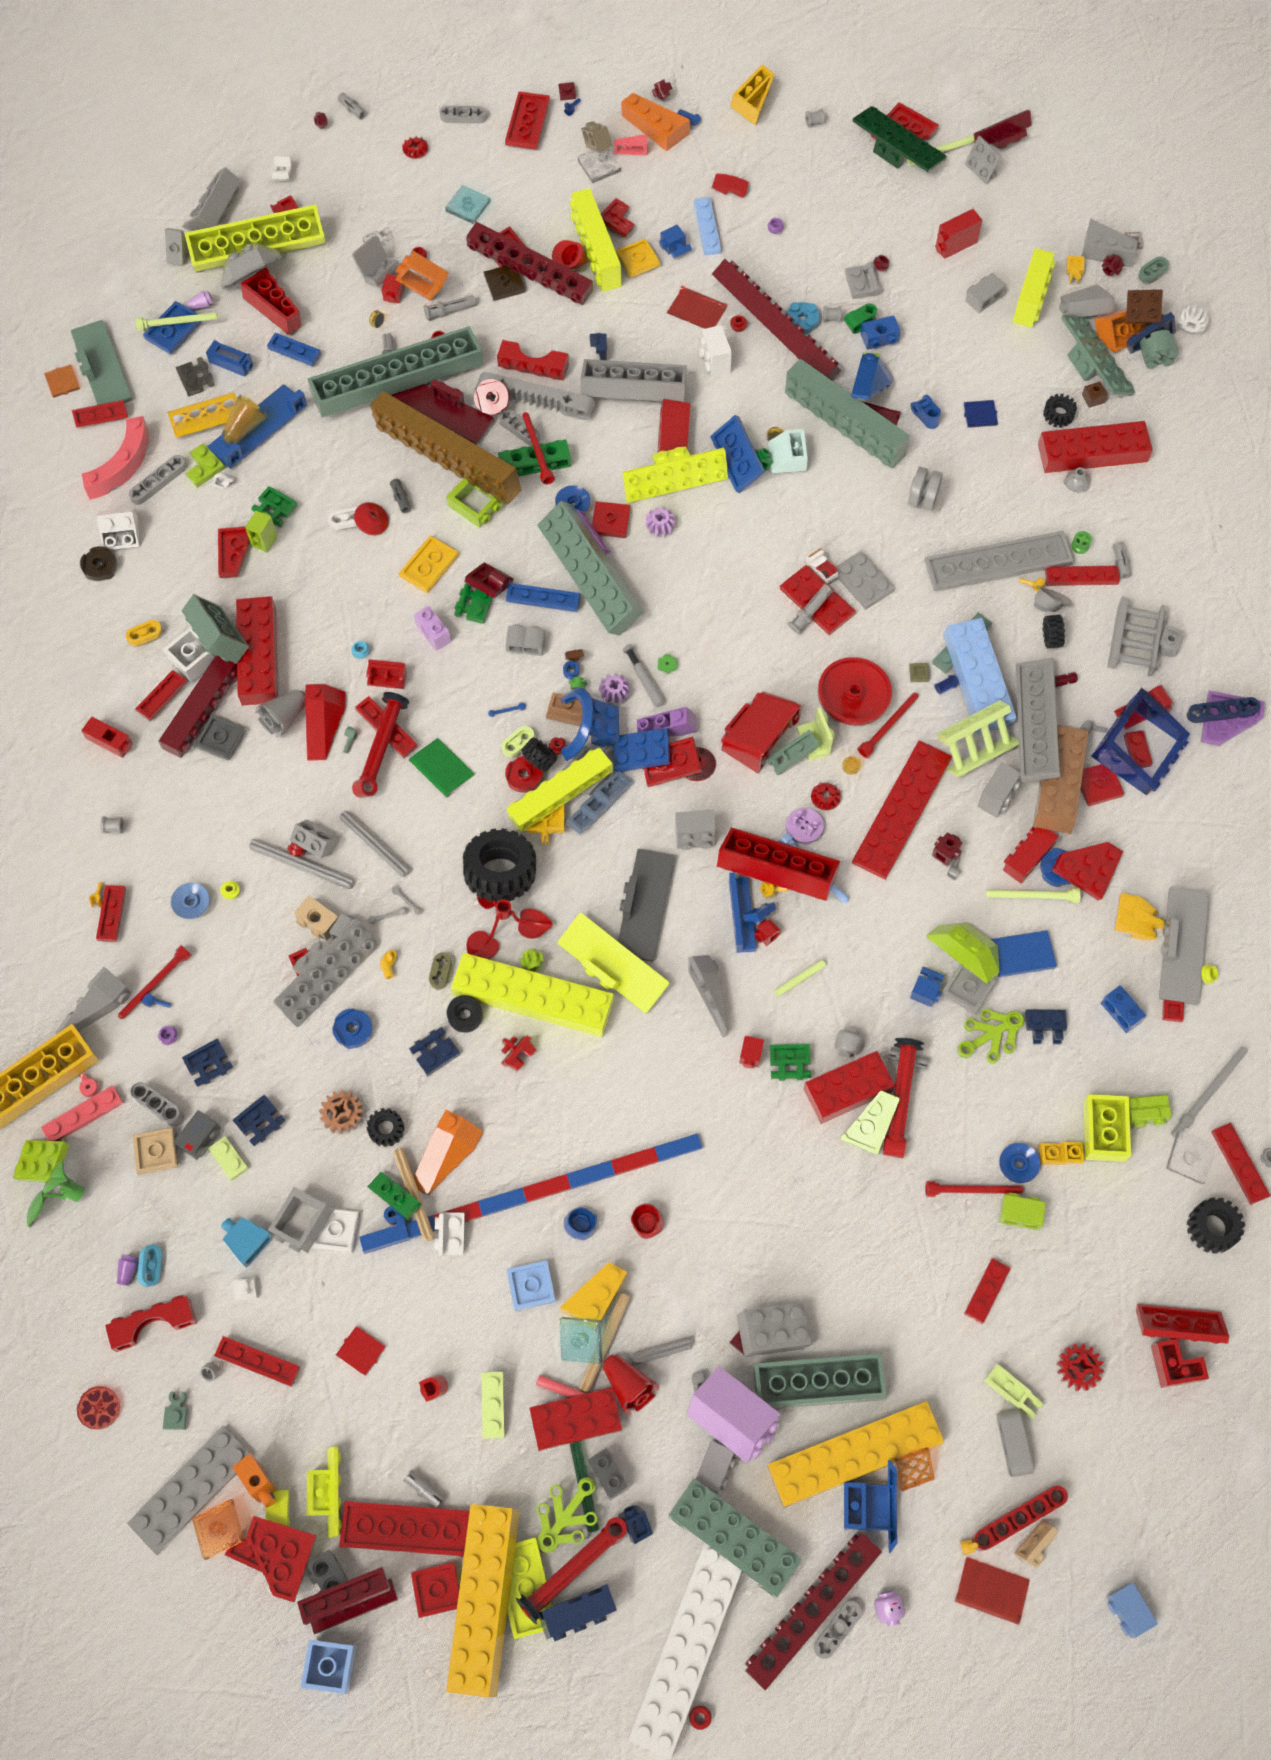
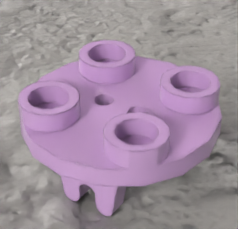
[786,808,824,845]

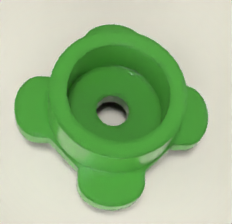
[569,677,587,689]

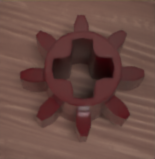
[652,79,673,100]
[1101,254,1124,276]

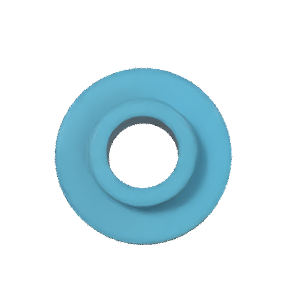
[351,641,370,659]

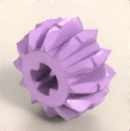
[646,506,675,537]
[599,672,630,705]

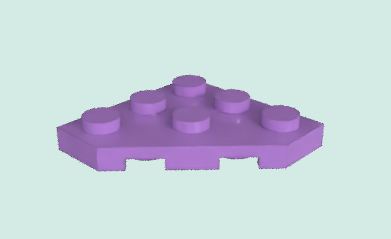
[1201,690,1265,746]

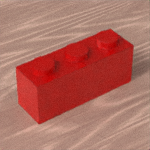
[1003,827,1059,884]

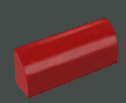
[657,399,690,453]

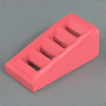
[614,135,647,155]

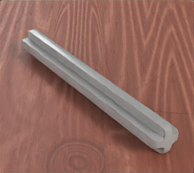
[339,811,410,877]

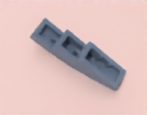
[566,771,633,835]

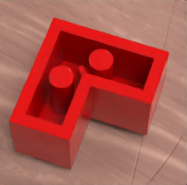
[1151,1339,1209,1388]

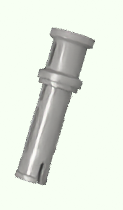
[423,295,476,320]
[787,584,833,635]

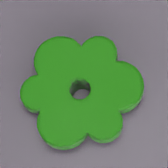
[657,654,678,673]

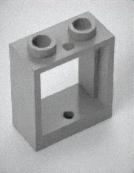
[268,1187,334,1253]

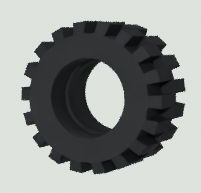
[1187,1197,1245,1254]

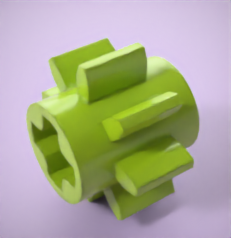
[520,948,545,972]

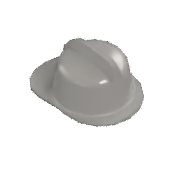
[1034,585,1073,612]

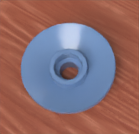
[171,883,210,919]

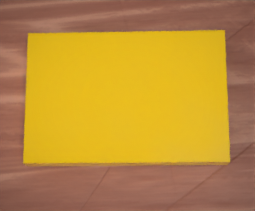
[398,535,459,594]

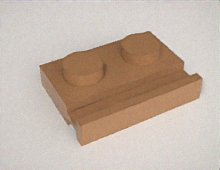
[546,692,582,726]

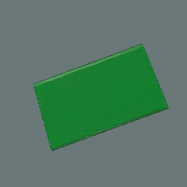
[409,738,475,798]

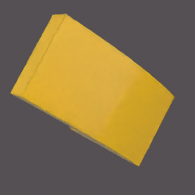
[1038,1142,1084,1165]

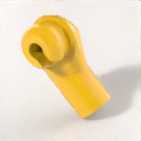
[380,950,397,980]

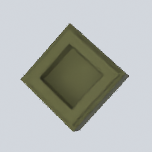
[909,663,929,683]

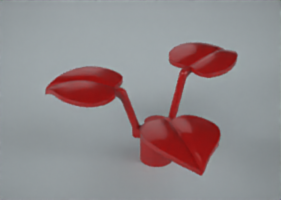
[466,896,552,959]

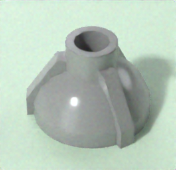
[1064,467,1090,492]

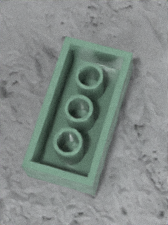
[181,594,249,664]

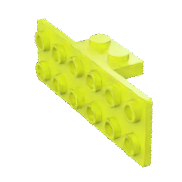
[622,446,728,503]
[557,913,670,1013]

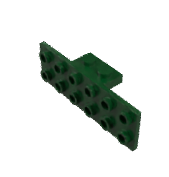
[852,106,947,172]

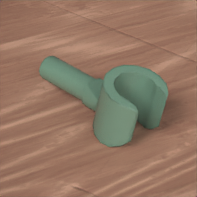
[343,726,358,754]

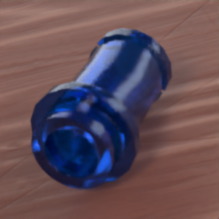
[934,675,959,695]

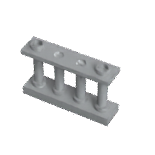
[1107,596,1167,676]

